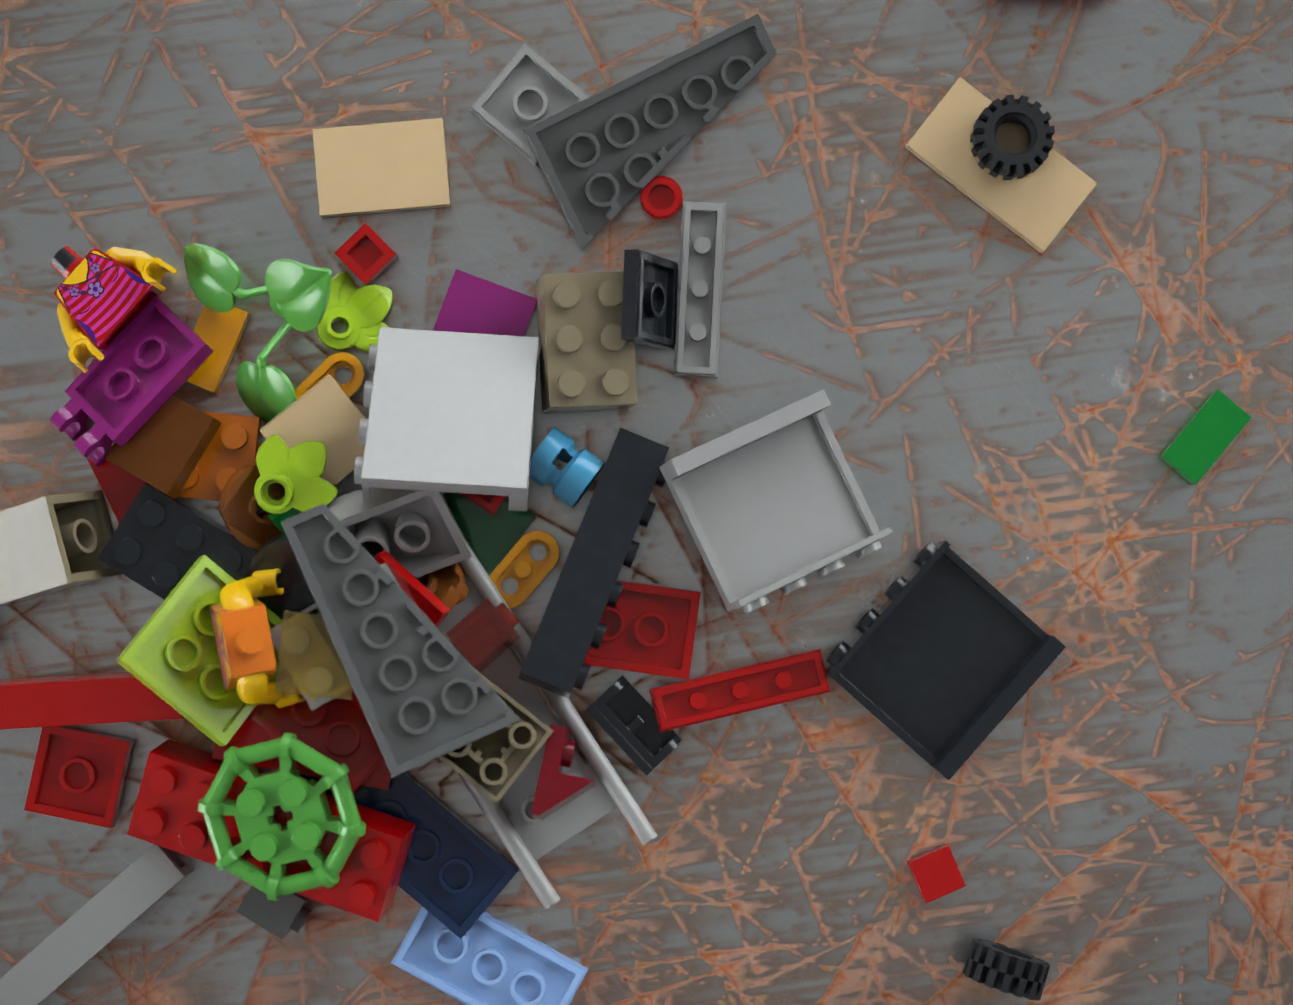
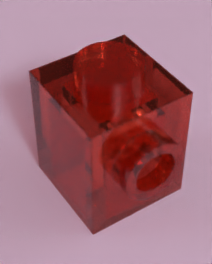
[446,598,521,673]

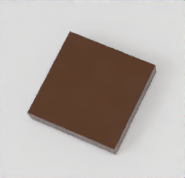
[105,395,222,499]

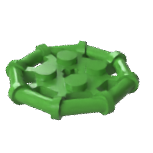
[198,733,366,901]

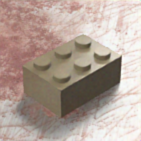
[536,272,638,412]

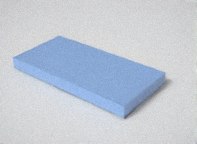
[391,906,588,1005]

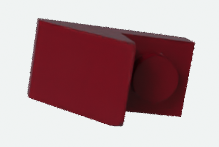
[531,724,595,820]

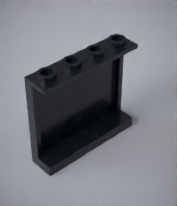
[826,540,1066,780]

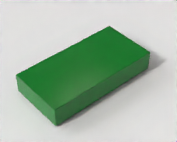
[1159,389,1252,485]

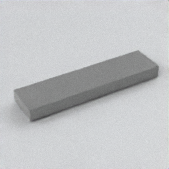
[674,201,726,378]

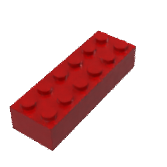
[127,739,416,922]

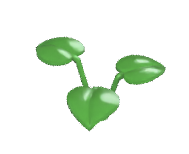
[184,243,332,423]

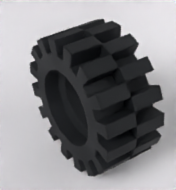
[970,95,1055,180]
[962,938,1051,1001]

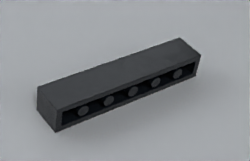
[518,428,670,698]

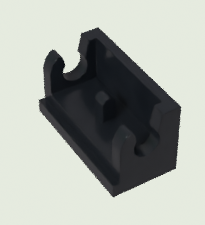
[586,675,682,776]

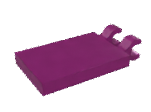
[433,269,537,336]
[50,296,214,466]

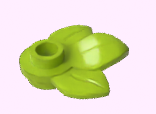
[317,271,392,352]
[254,434,338,514]

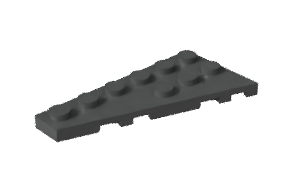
[523,14,777,249]
[281,503,521,778]

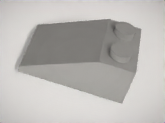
[327,488,472,578]

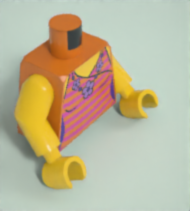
[209,568,305,708]

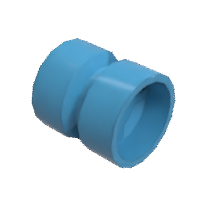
[530,427,605,509]

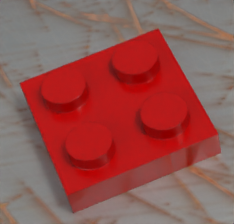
[24,726,134,828]

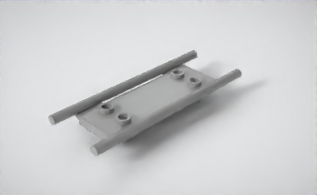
[438,541,658,909]

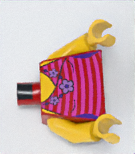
[50,246,177,373]

